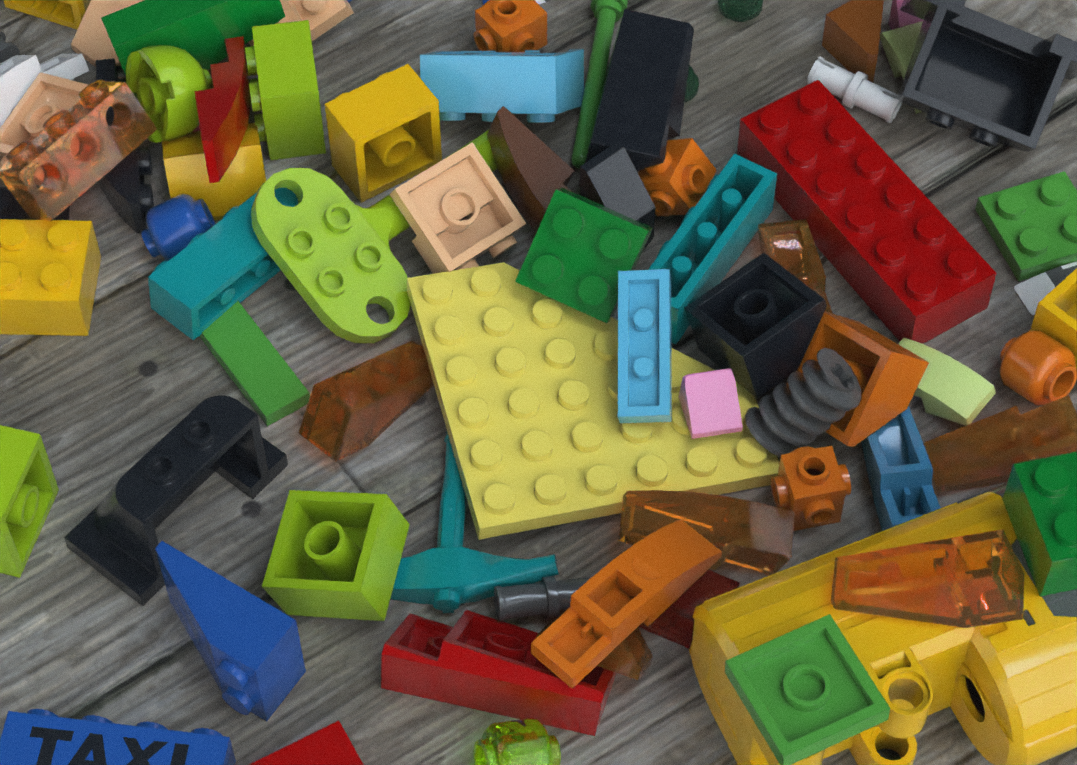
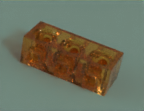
[0,80,157,221]

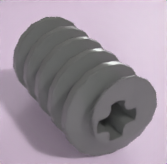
[745,348,861,457]

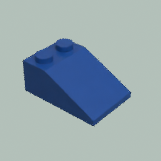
[155,541,306,721]

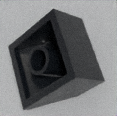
[684,253,827,399]

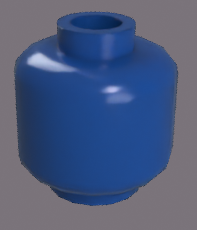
[141,194,216,261]

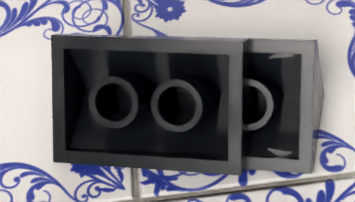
[579,9,694,185]

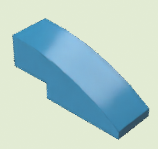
[861,406,941,531]

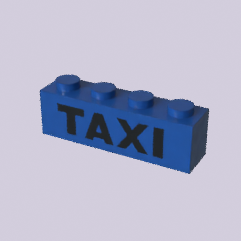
[0,709,236,765]

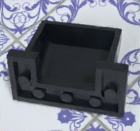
[898,0,1077,152]
[64,395,288,606]

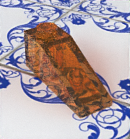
[831,529,1024,628]

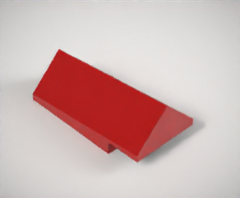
[381,610,621,736]

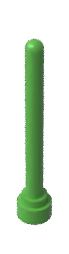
[571,0,628,169]

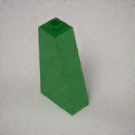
[101,0,285,108]

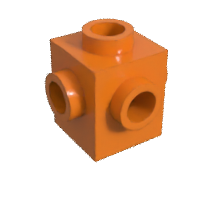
[473,0,547,52]
[638,138,717,216]
[771,445,851,532]

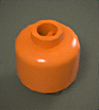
[1000,330,1077,405]

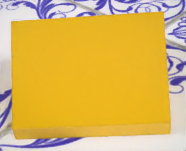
[162,123,266,221]

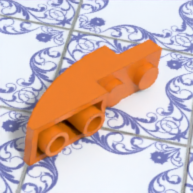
[531,519,722,689]

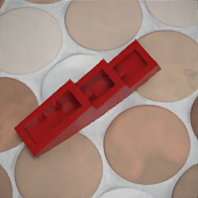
[194,36,251,183]

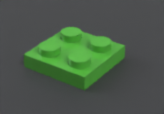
[975,171,1077,282]
[725,614,890,765]

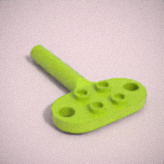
[251,130,498,343]

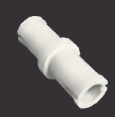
[807,56,903,123]

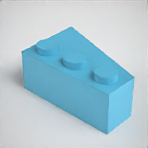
[420,49,584,123]

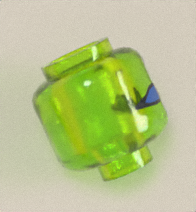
[473,718,561,765]

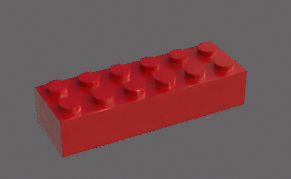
[737,80,997,344]

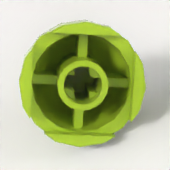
[126,45,214,143]

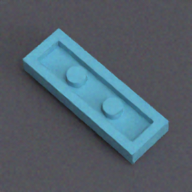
[617,269,672,423]

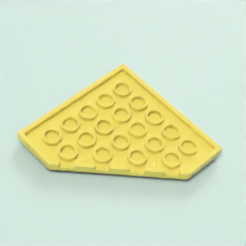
[407,262,779,540]

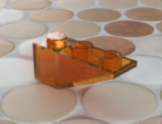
[299,340,434,462]

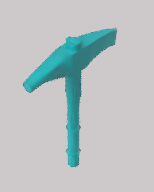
[390,432,559,613]

